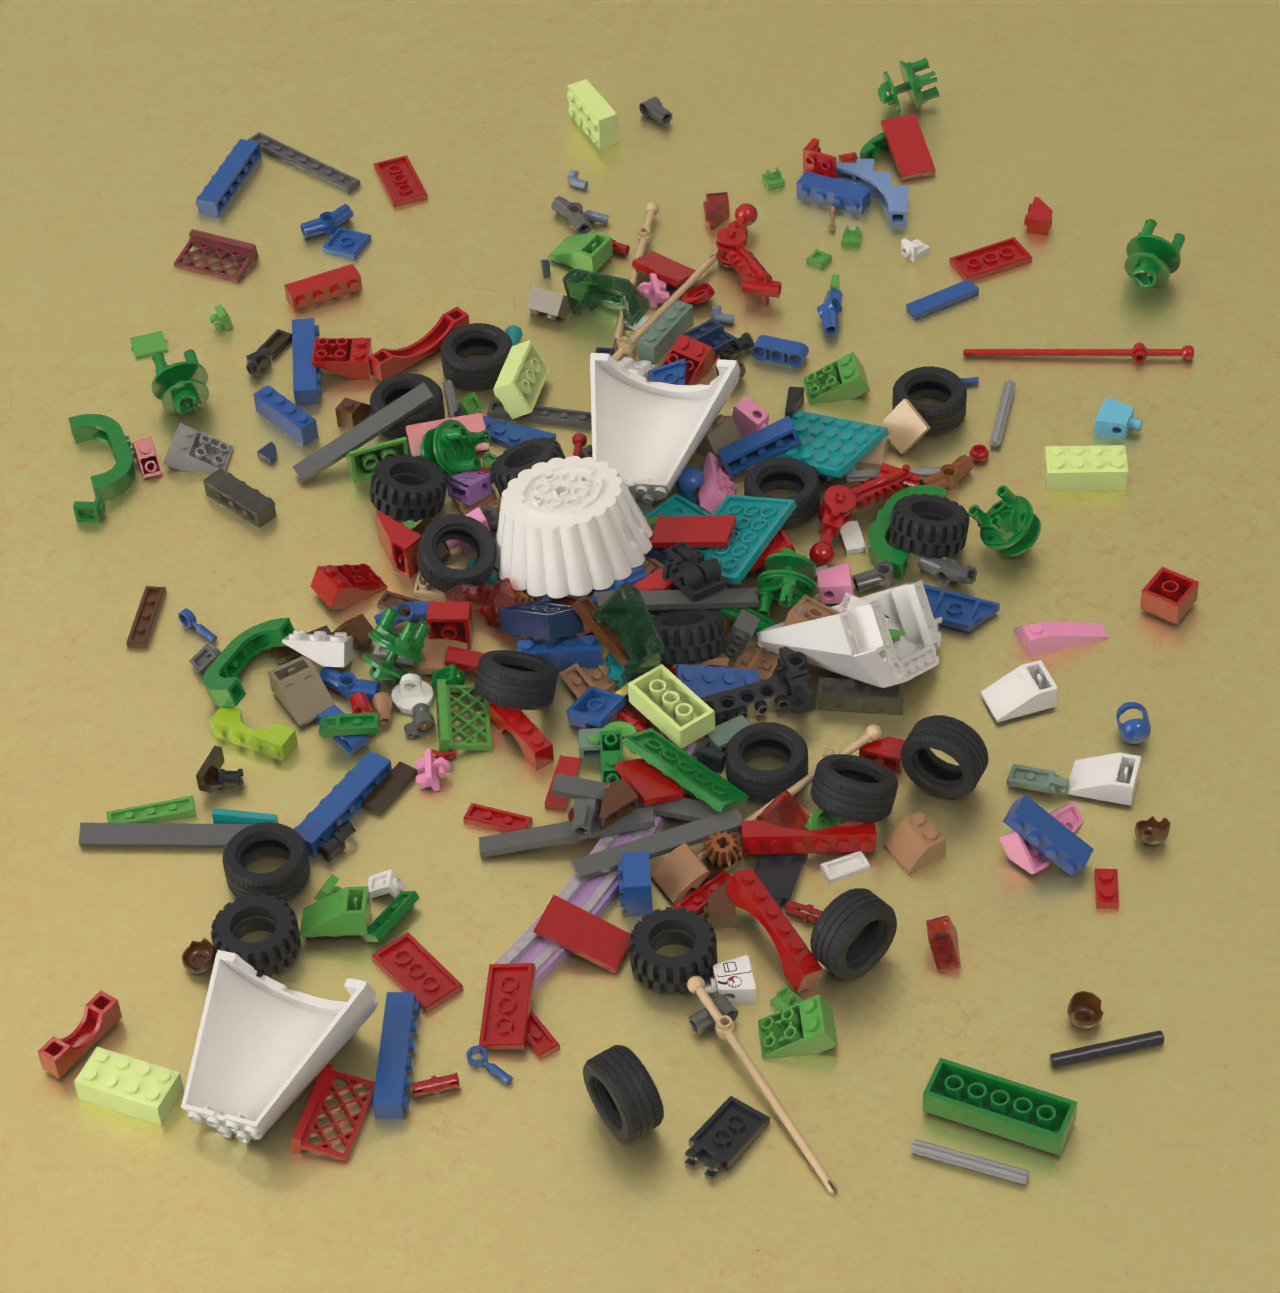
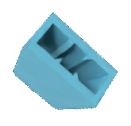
[1094,398,1143,439]

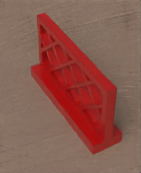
[291,1064,375,1162]

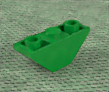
[600,730,623,784]

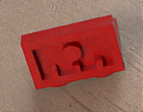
[803,138,837,179]

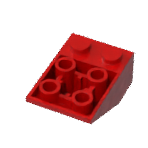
[661,334,718,385]
[311,337,373,380]
[376,511,421,579]
[310,563,388,609]

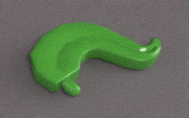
[588,721,637,745]

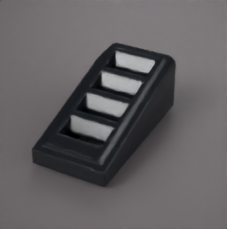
[785,386,804,418]

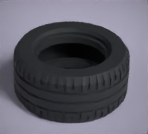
[441,323,512,391]
[892,366,967,436]
[370,373,445,442]
[744,457,820,530]
[417,514,497,595]
[474,650,558,710]
[900,715,989,798]
[725,722,808,804]
[810,754,898,823]
[223,822,310,902]
[810,888,897,979]
[583,1045,664,1141]

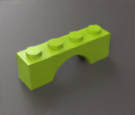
[209,707,298,761]

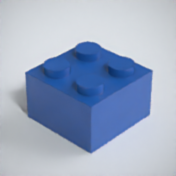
[618,852,653,917]

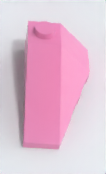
[698,452,738,514]
[1014,622,1108,658]
[999,801,1083,874]

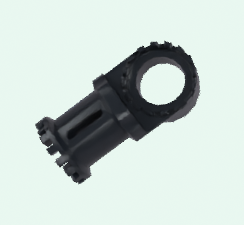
[719,332,754,360]
[206,769,244,793]
[317,820,356,862]

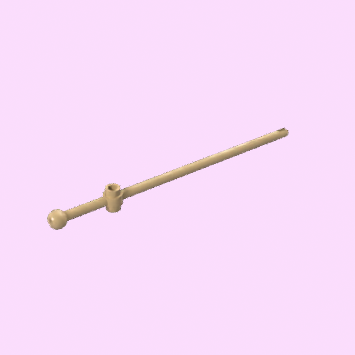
[612,201,659,349]
[611,255,717,362]
[696,724,882,861]
[687,976,838,1195]

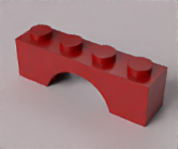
[488,703,554,771]
[37,990,122,1079]

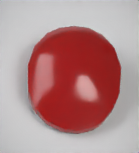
[680,282,715,305]

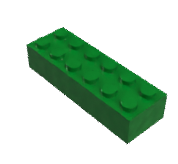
[923,1058,1077,1156]

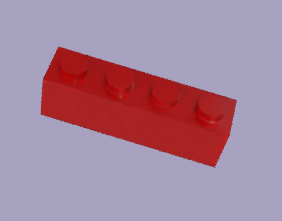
[284,264,363,312]

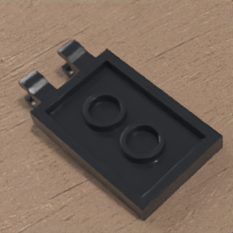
[754,854,808,910]
[685,1096,770,1179]

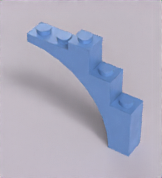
[837,159,909,226]

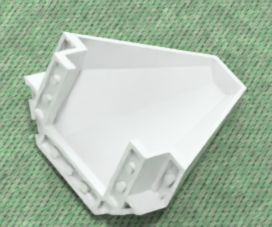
[756,580,942,688]

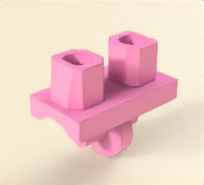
[637,273,669,309]
[416,748,451,792]

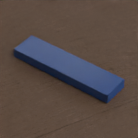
[906,279,979,319]

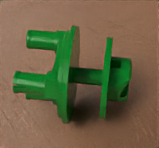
[877,57,940,113]
[1124,219,1185,287]
[151,349,209,415]
[421,420,491,477]
[968,485,1041,557]
[756,548,818,617]
[363,607,431,685]

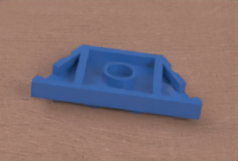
[923,584,1000,632]

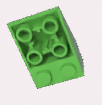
[547,232,613,274]
[803,352,870,404]
[299,886,371,938]
[758,994,838,1059]

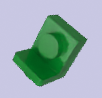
[73,495,105,522]
[431,664,466,692]

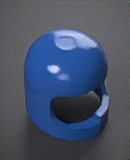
[676,467,704,504]
[1116,702,1151,744]

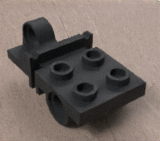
[662,541,728,601]
[777,646,816,714]

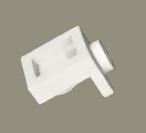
[901,238,930,262]
[367,869,403,898]

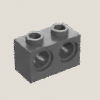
[724,609,760,659]

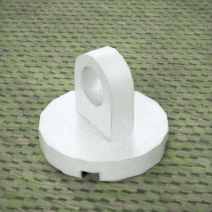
[391,674,434,715]

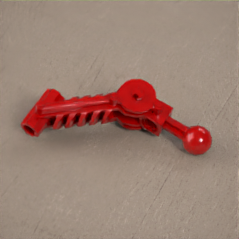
[715,203,782,304]
[809,462,920,567]

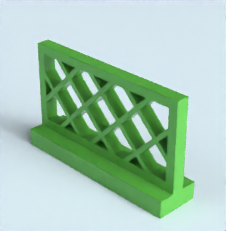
[435,679,492,752]

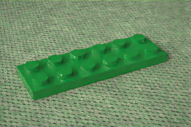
[622,728,749,813]

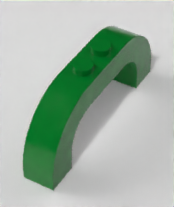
[68,414,136,502]
[868,485,947,580]
[202,618,294,707]

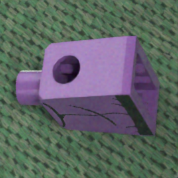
[447,470,494,506]

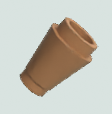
[372,692,393,725]

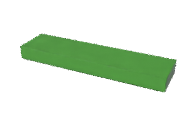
[106,795,196,823]

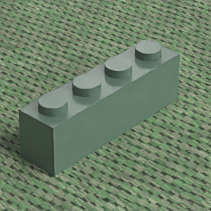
[638,300,694,365]

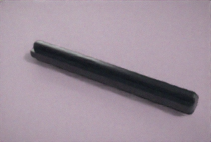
[1050,1030,1164,1068]

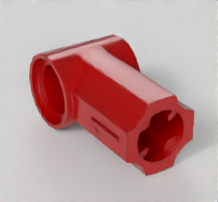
[349,691,380,716]

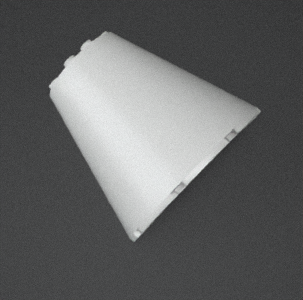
[590,353,740,504]
[181,950,378,1143]

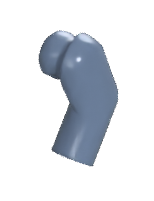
[567,170,588,190]
[584,210,609,224]
[710,305,735,324]

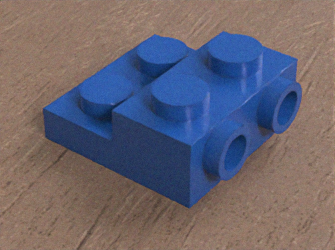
[566,686,626,729]

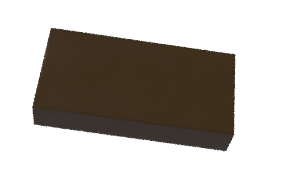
[257,329,292,360]
[196,745,225,792]

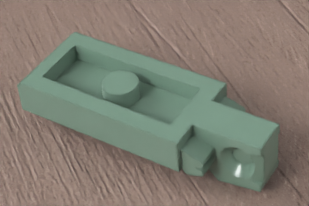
[1006,764,1070,794]

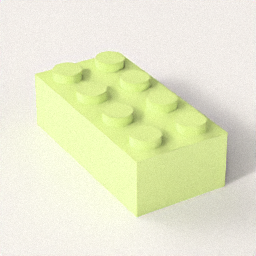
[567,79,619,149]
[493,340,550,419]
[1044,445,1128,491]
[628,664,715,749]
[74,1047,184,1126]

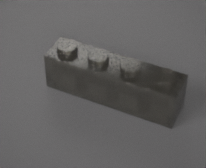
[203,468,276,528]
[817,677,904,715]

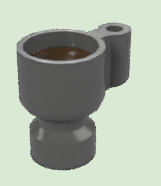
[404,703,436,739]

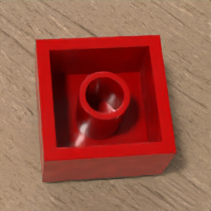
[1140,567,1199,624]
[426,601,474,649]

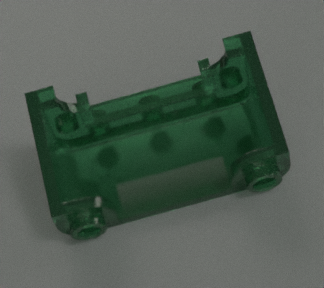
[562,268,650,327]
[593,584,665,684]

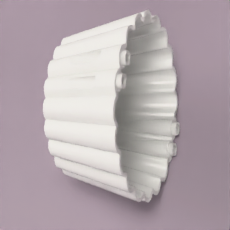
[494,456,653,599]

